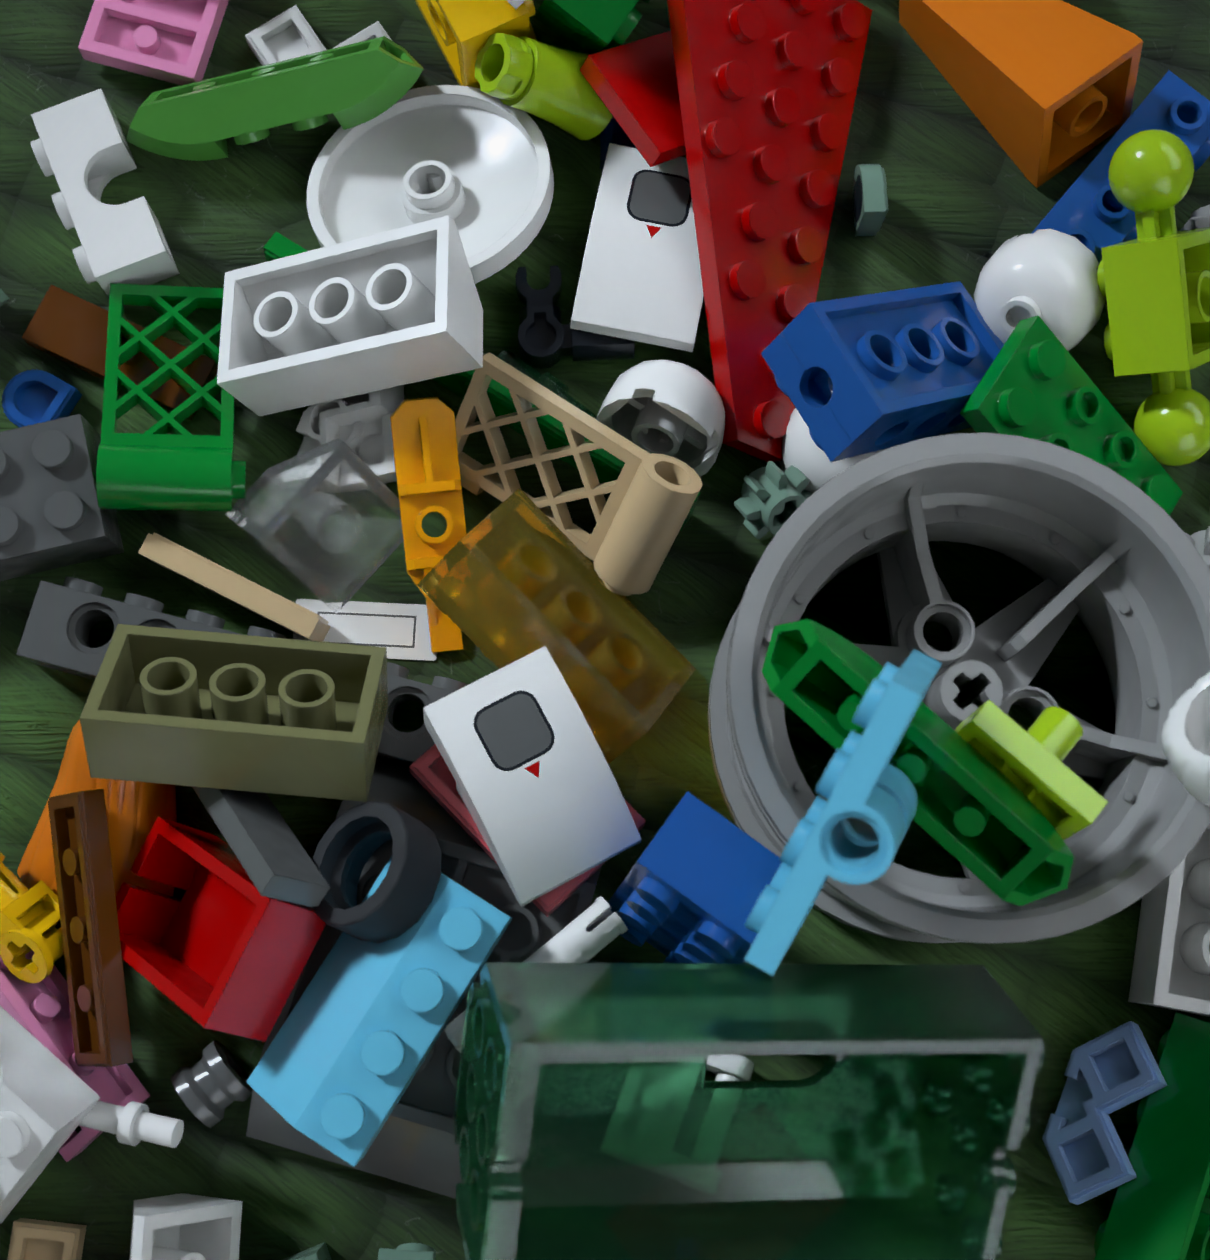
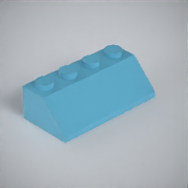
[246,856,513,1167]

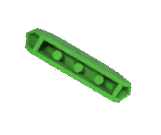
[126,36,424,161]

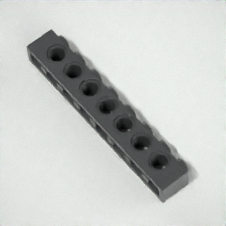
[16,576,468,765]

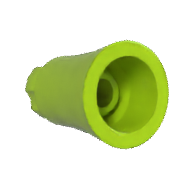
[475,32,613,140]

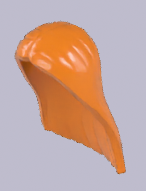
[17,719,177,897]

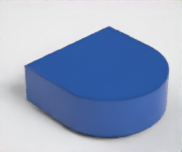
[2,370,82,428]

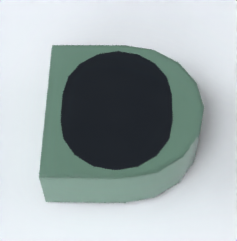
[853,164,888,236]

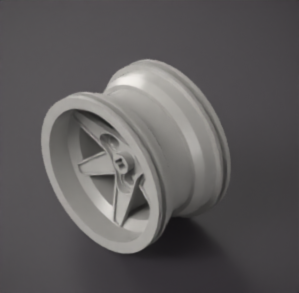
[707,433,1210,943]

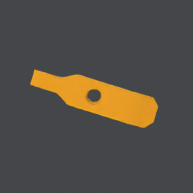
[390,397,470,653]

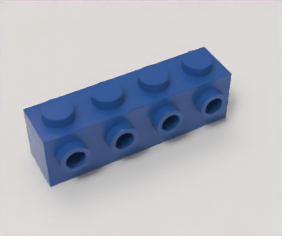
[1031,70,1210,271]

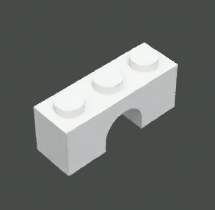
[30,88,179,297]

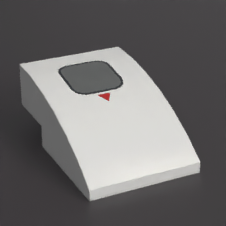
[570,143,704,352]
[423,646,641,907]

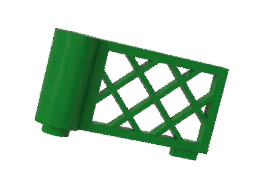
[96,283,246,512]

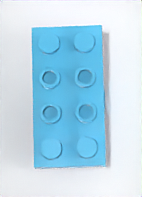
[744,649,942,976]

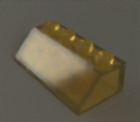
[417,488,696,764]

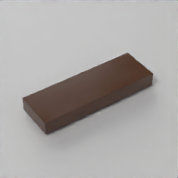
[22,284,218,421]

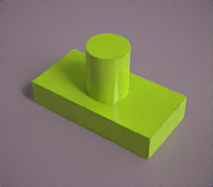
[955,700,1108,840]

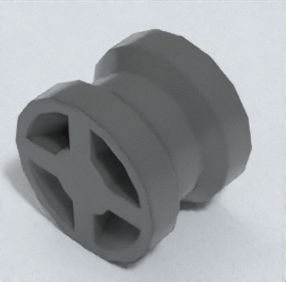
[171,1040,253,1128]

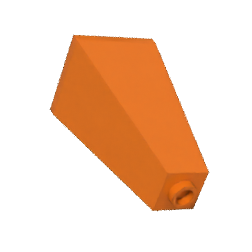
[899,0,1143,188]

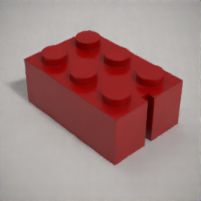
[116,816,326,1042]

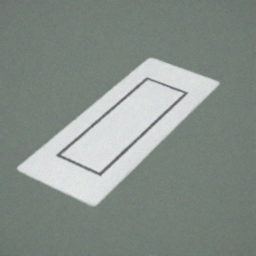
[293,599,437,661]

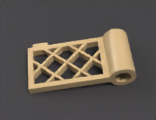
[455,352,702,596]

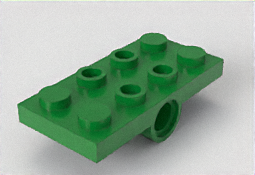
[960,315,1183,516]

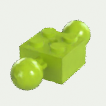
[1097,129,1210,466]

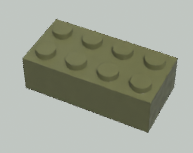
[80,624,388,802]

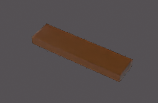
[48,789,133,1067]

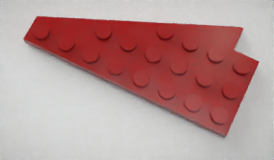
[667,0,872,462]

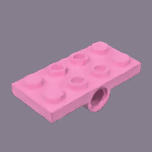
[78,0,229,85]

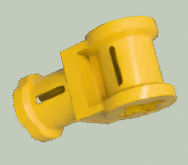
[0,852,64,983]

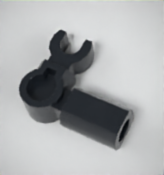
[515,266,635,369]

